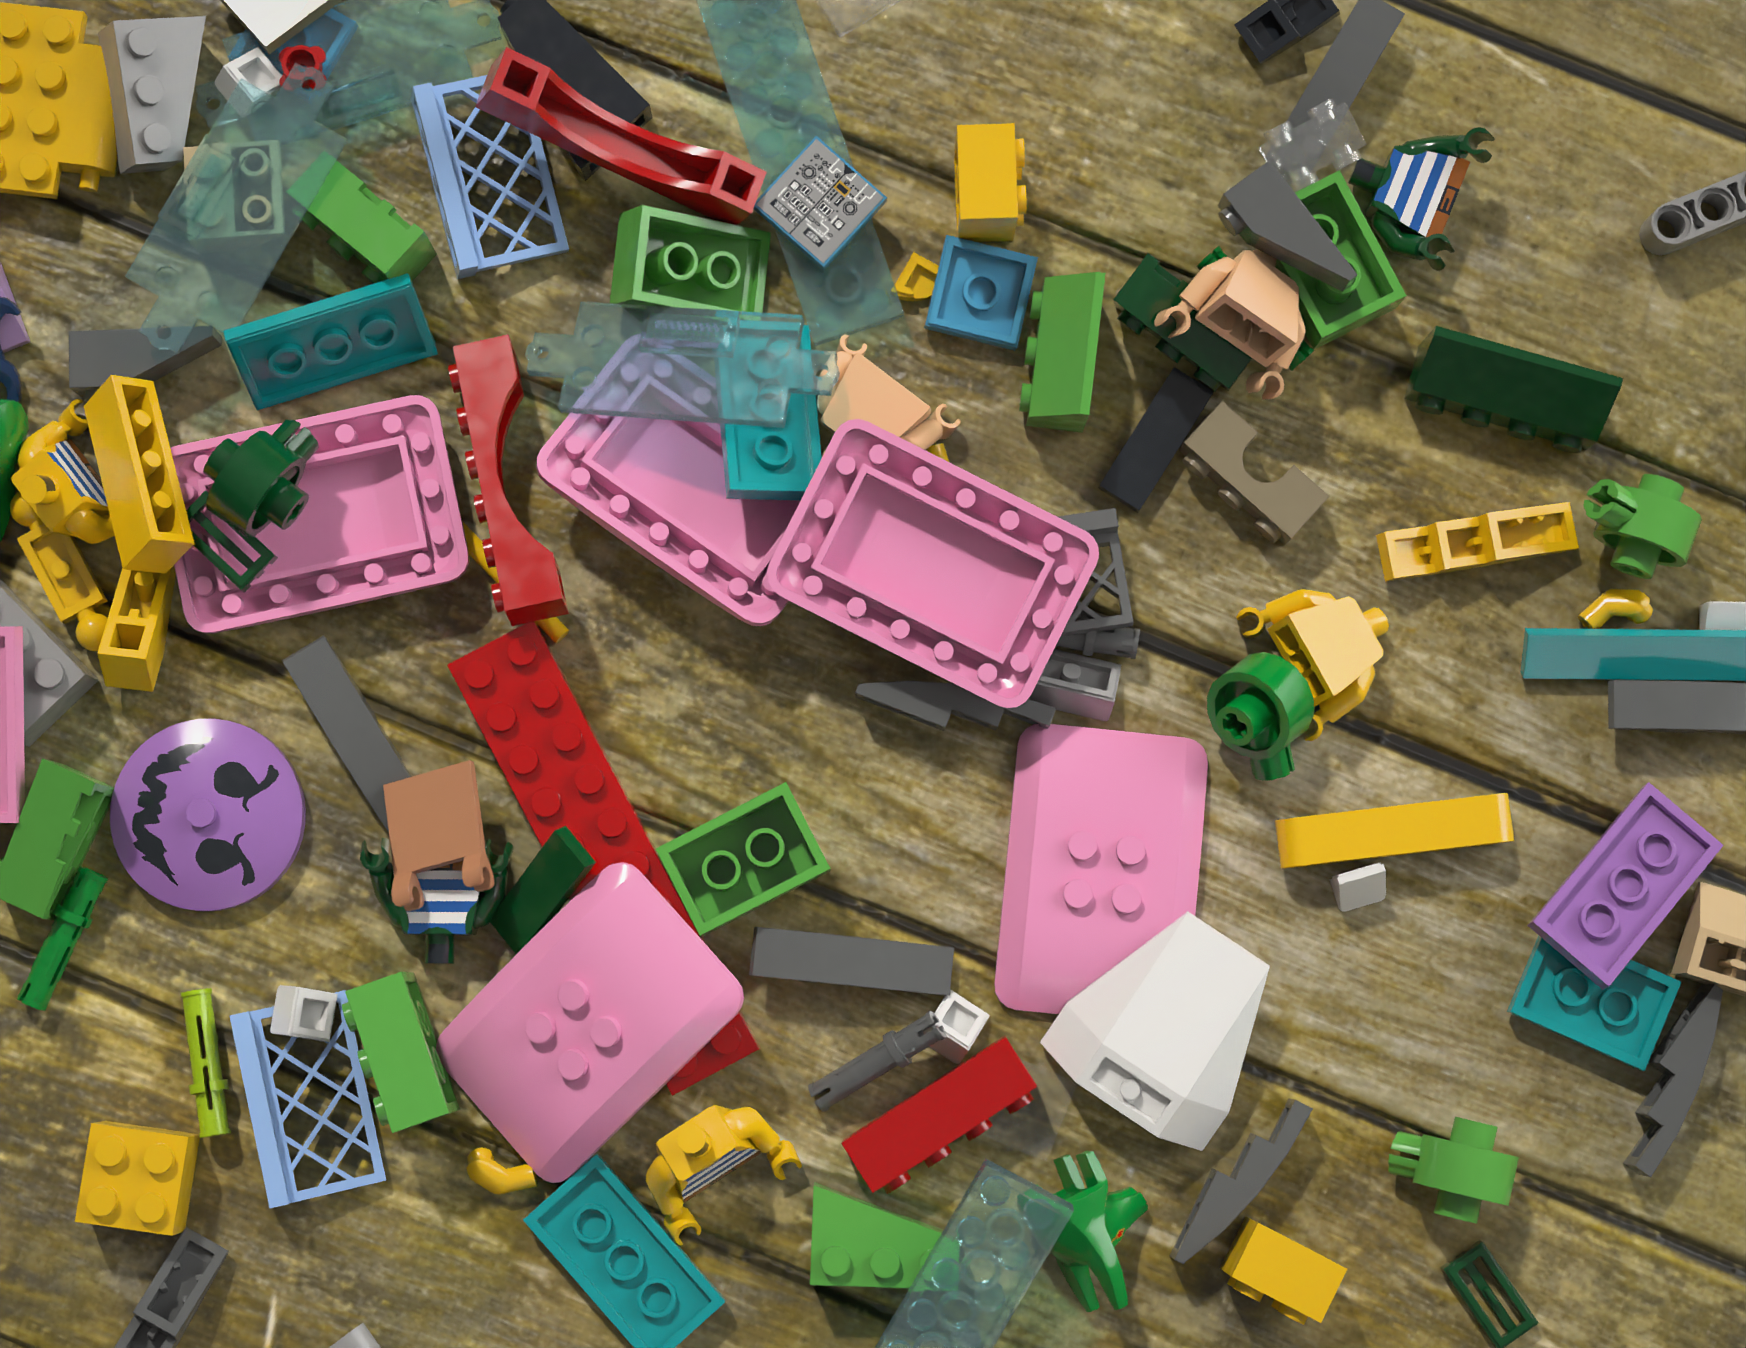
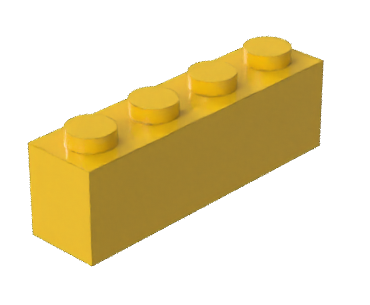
[83,375,194,574]

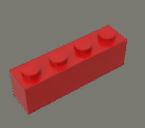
[841,1035,1038,1194]

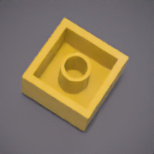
[954,123,1027,242]
[75,1121,200,1236]
[1220,1216,1347,1325]

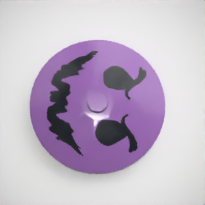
[110,719,306,911]

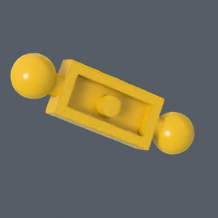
[10,492,108,651]

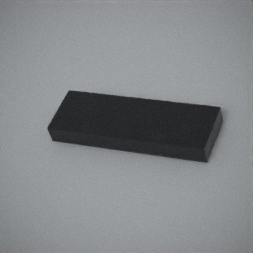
[1098,367,1214,513]

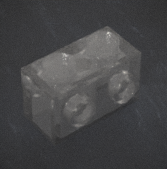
[1258,98,1367,192]

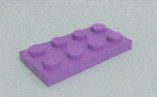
[1527,782,1724,990]

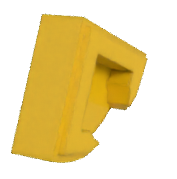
[890,252,939,301]

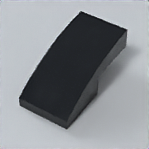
[1234,0,1340,64]

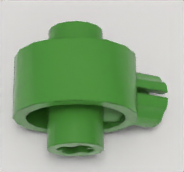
[1583,474,1702,579]
[1388,1117,1519,1223]

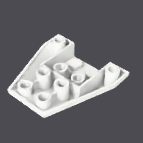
[1040,911,1270,1151]

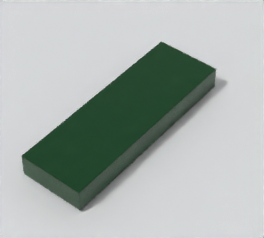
[490,826,596,954]

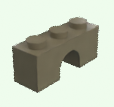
[1179,401,1330,545]

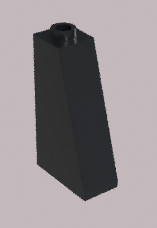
[498,0,653,181]

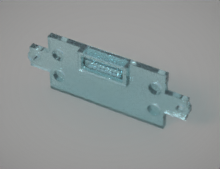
[195,0,502,146]
[125,63,348,354]
[525,302,840,428]

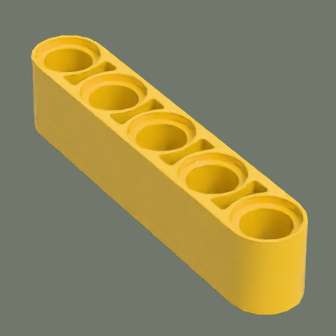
[1275,793,1514,869]

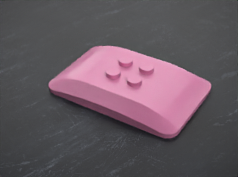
[536,336,822,626]
[170,395,469,633]
[767,419,1099,708]
[994,724,1208,1014]
[436,862,744,1183]

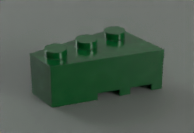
[1113,253,1253,392]

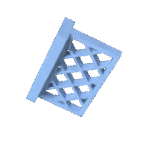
[411,75,569,279]
[229,990,386,1208]

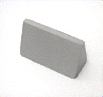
[1028,649,1122,721]

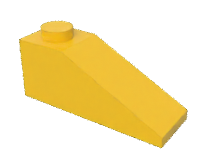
[97,566,176,692]

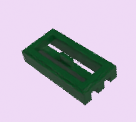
[186,490,278,593]
[1440,1240,1539,1348]

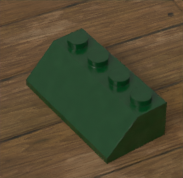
[1404,326,1623,453]

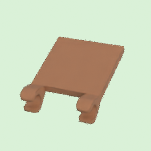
[383,760,494,911]

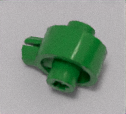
[1207,652,1314,781]

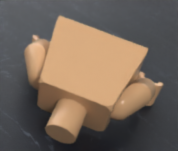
[1154,249,1306,400]
[817,334,961,457]

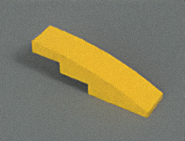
[1376,502,1579,582]

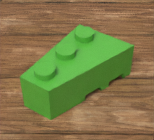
[0,758,114,920]
[810,1182,960,1290]

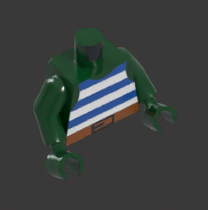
[1348,127,1495,271]
[360,838,514,964]

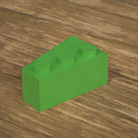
[286,151,437,284]

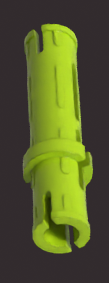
[180,988,231,1138]

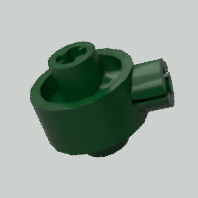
[203,420,319,537]

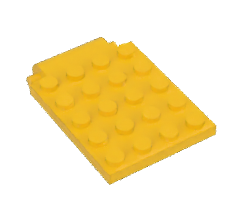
[0,2,118,199]

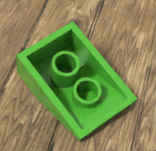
[609,205,771,323]

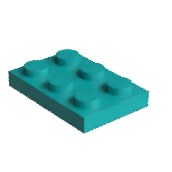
[1507,935,1681,1071]

